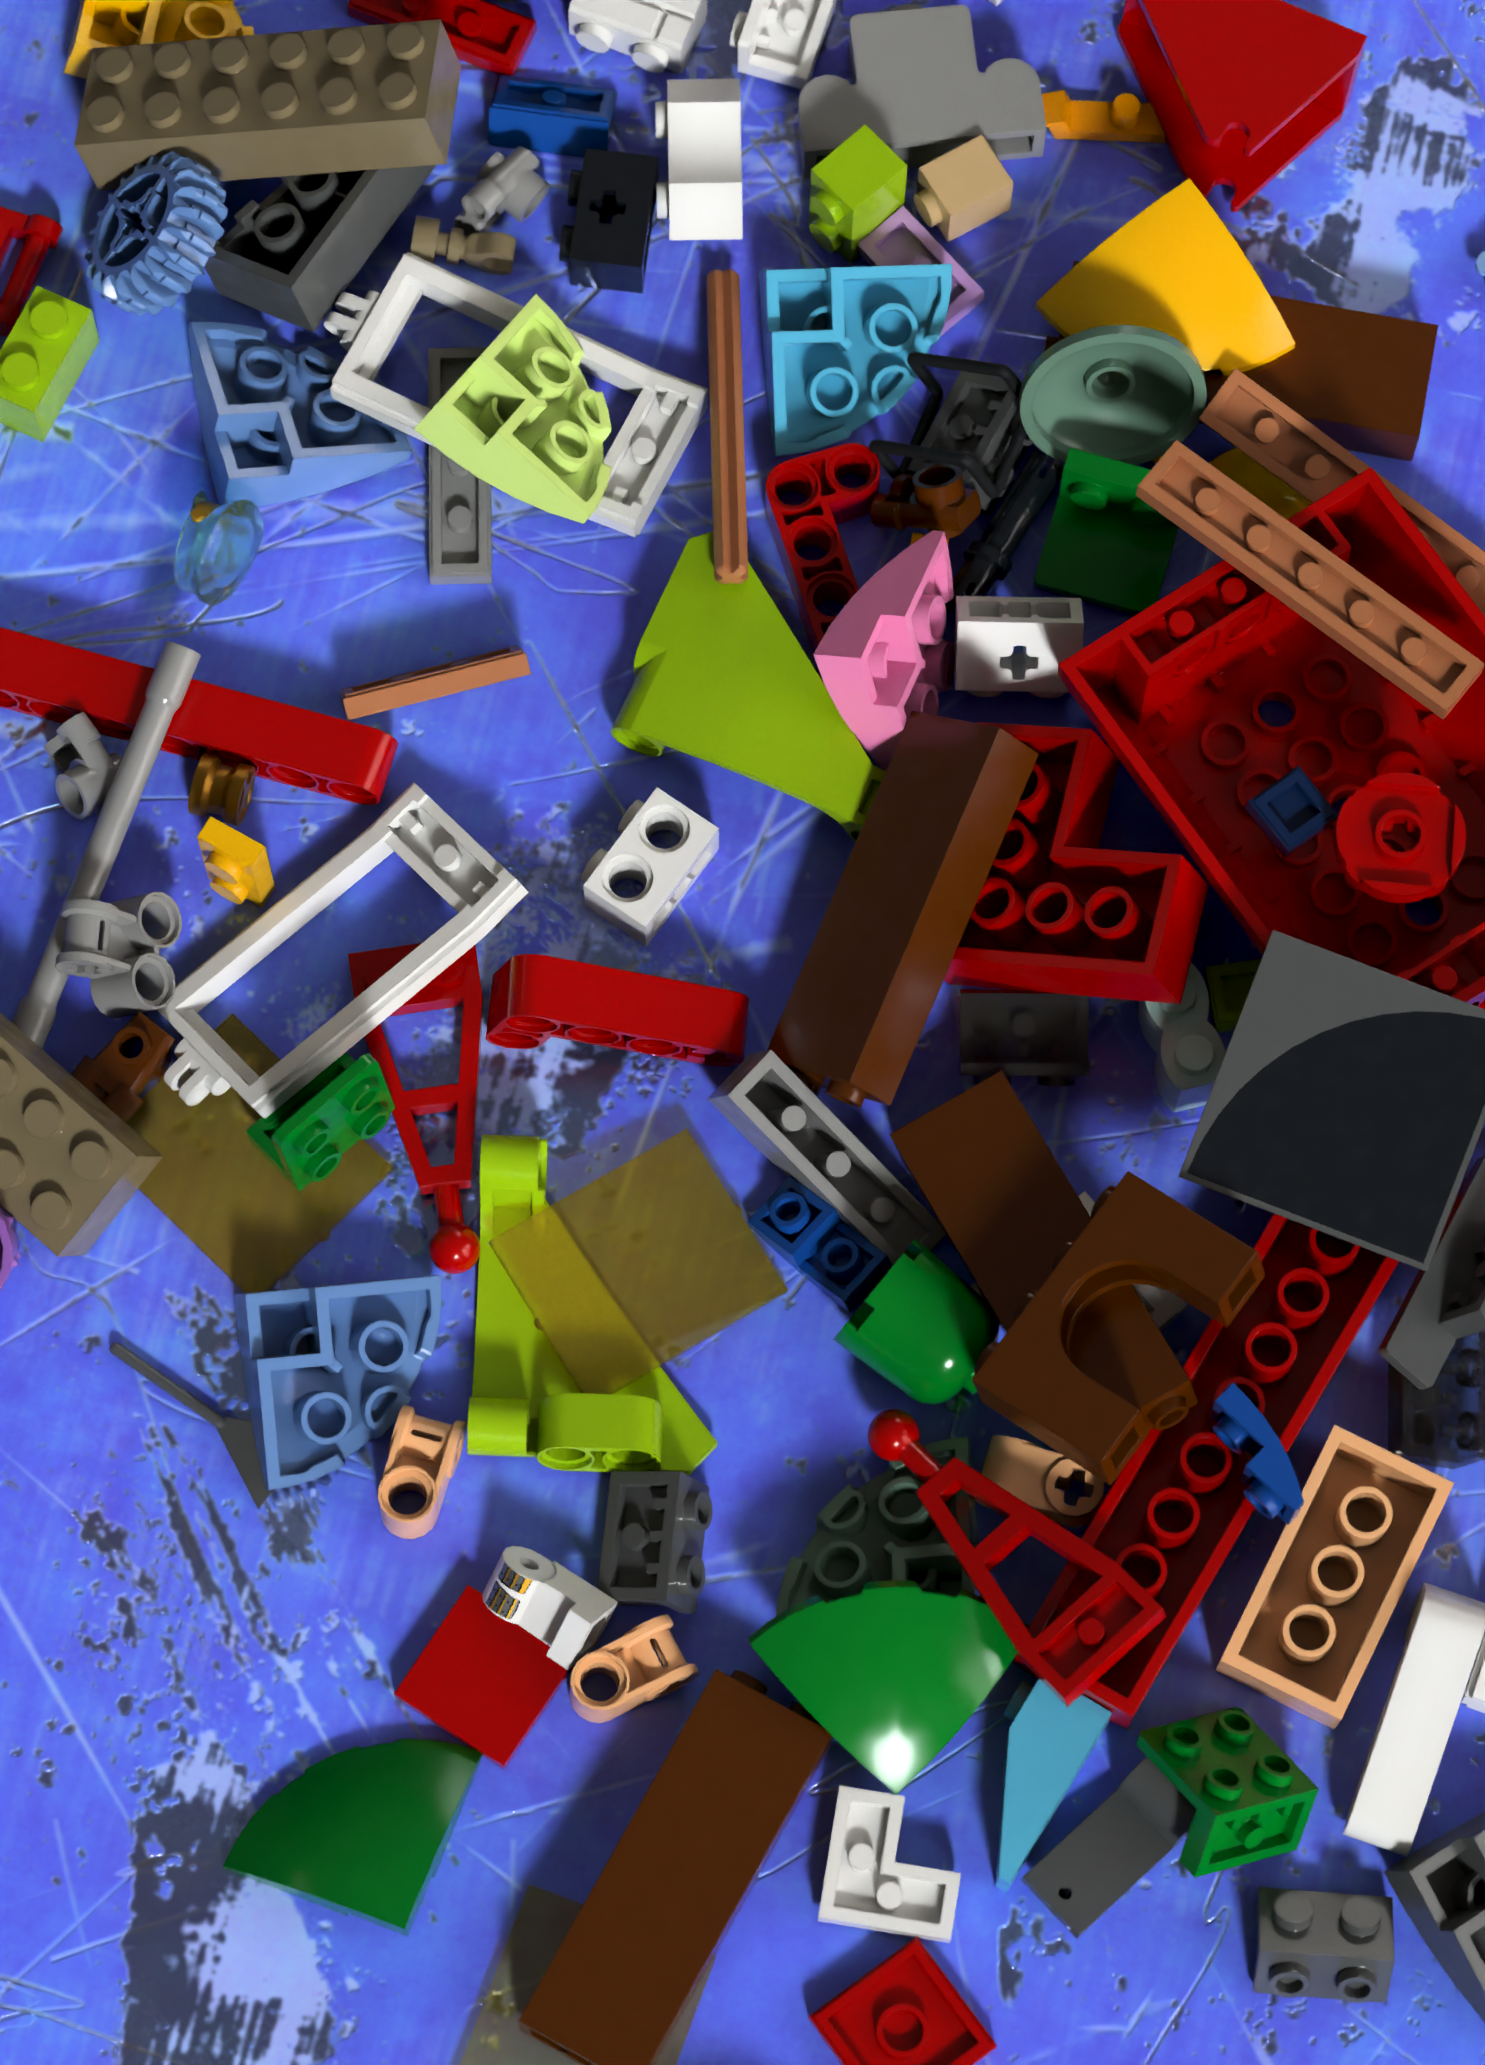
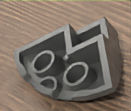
[1383,1812,1485,2022]

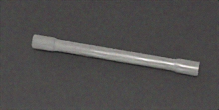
[12,641,201,1049]

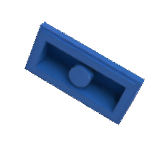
[488,75,617,157]

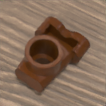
[870,464,981,539]
[71,1011,176,1124]

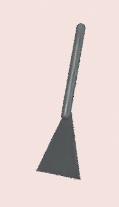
[109,1342,273,1510]

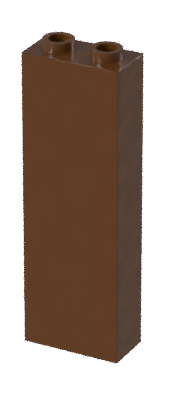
[1044,261,1438,461]
[767,711,1039,1108]
[889,1071,1199,1431]
[518,1669,832,2065]

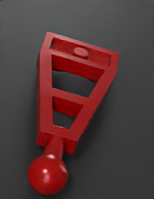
[348,943,484,1274]
[867,1409,1166,1707]

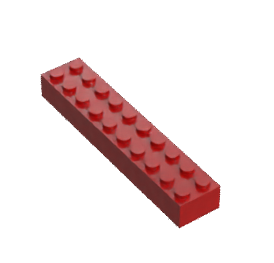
[1012,1214,1400,1731]

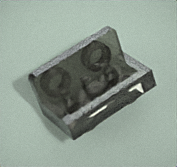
[959,989,1090,1086]
[1388,1331,1485,1469]

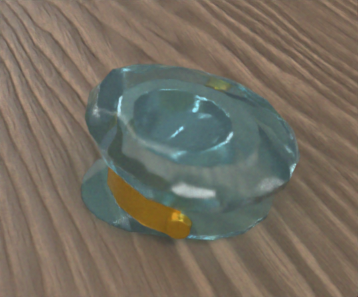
[174,490,264,607]

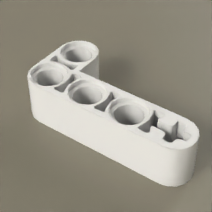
[1342,1582,1485,1856]

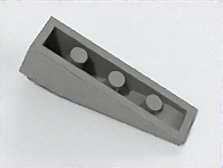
[707,1050,946,1266]

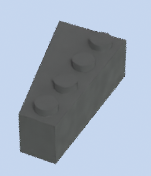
[204,165,436,332]

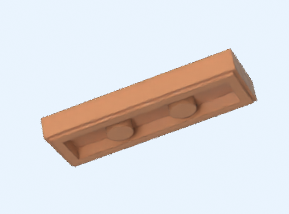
[340,645,531,720]

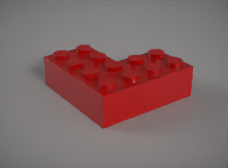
[944,722,1208,1004]

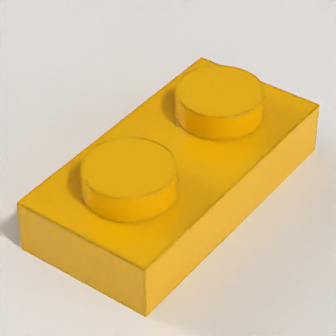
[197,816,275,908]

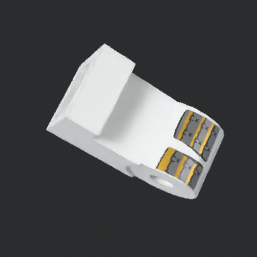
[482,1546,618,1670]

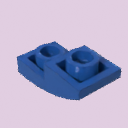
[747,1176,892,1313]
[1209,1383,1304,1525]

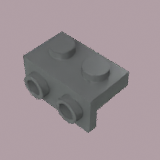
[1253,1887,1394,2003]

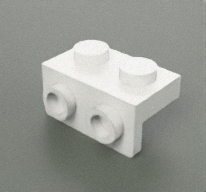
[730,0,837,89]

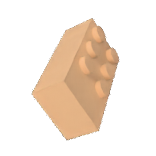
[1215,1425,1454,1730]

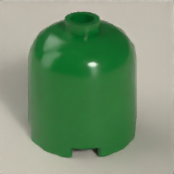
[833,1239,1000,1405]

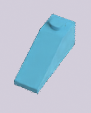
[995,1678,1112,1893]

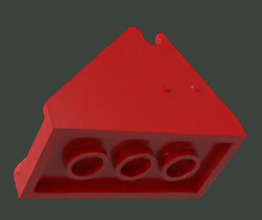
[1116,0,1367,212]

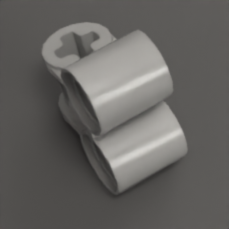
[55,891,182,1018]

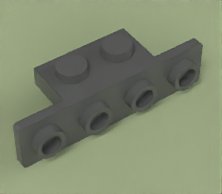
[1379,1156,1485,1390]

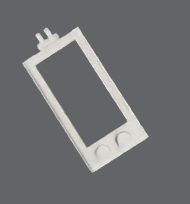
[324,252,710,537]
[157,782,529,1119]

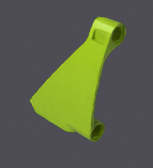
[610,531,886,842]
[467,1134,717,1475]

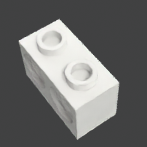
[581,787,719,947]

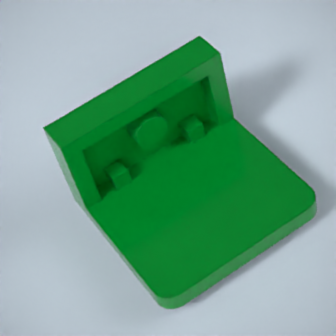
[245,1052,395,1192]

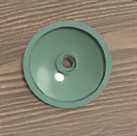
[1019,324,1207,465]

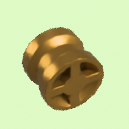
[188,753,255,826]

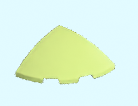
[414,294,612,524]

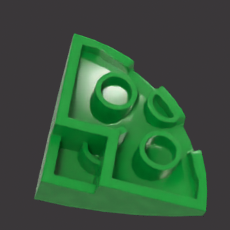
[748,1580,1029,1795]
[223,1739,483,1936]

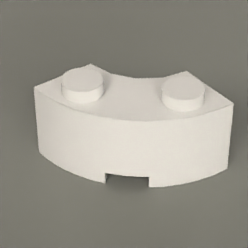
[655,79,743,240]

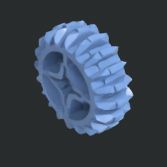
[84,151,228,316]

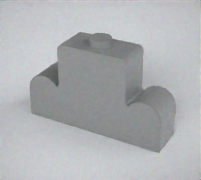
[798,4,1047,179]

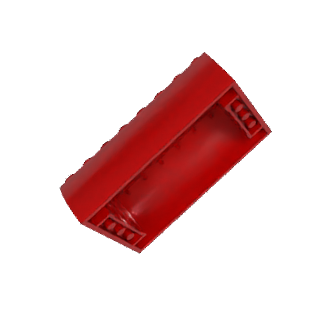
[1058,467,1485,1009]

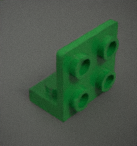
[1034,448,1179,615]
[1136,1707,1319,1878]

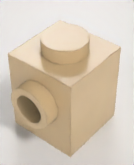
[914,135,1013,242]

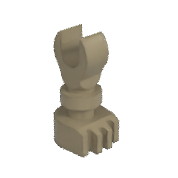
[410,215,517,275]

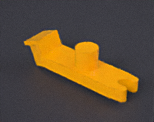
[1042,90,1166,143]

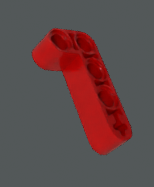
[765,443,881,681]
[485,954,749,1067]

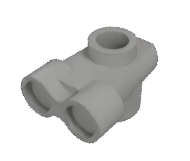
[454,146,550,236]
[43,712,122,820]

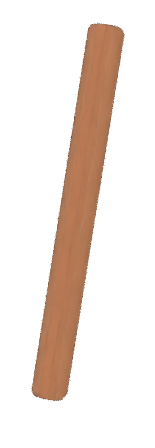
[707,269,748,585]

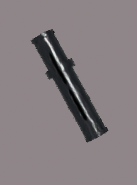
[945,451,1064,613]

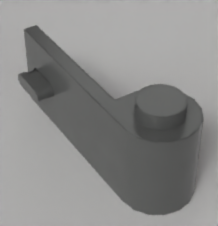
[1021,1757,1196,1939]

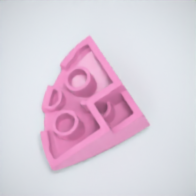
[813,530,954,771]

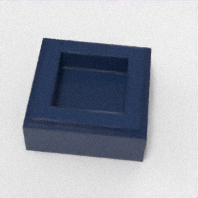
[1245,765,1338,858]

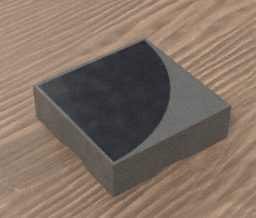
[1178,930,1485,1272]

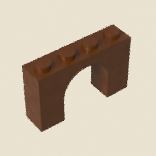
[972,1171,1266,1486]

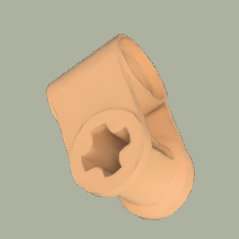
[378,1405,467,1539]
[974,1435,1104,1528]
[569,1614,700,1723]

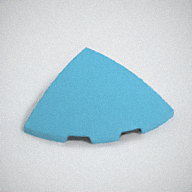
[759,264,952,456]

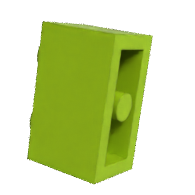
[809,124,907,264]
[0,285,100,442]

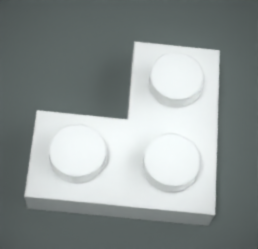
[818,1785,961,1943]

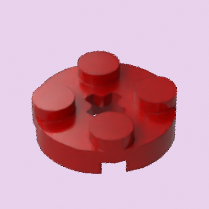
[1333,772,1466,903]

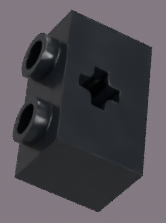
[559,148,659,294]

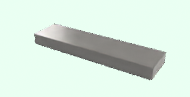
[428,347,492,585]

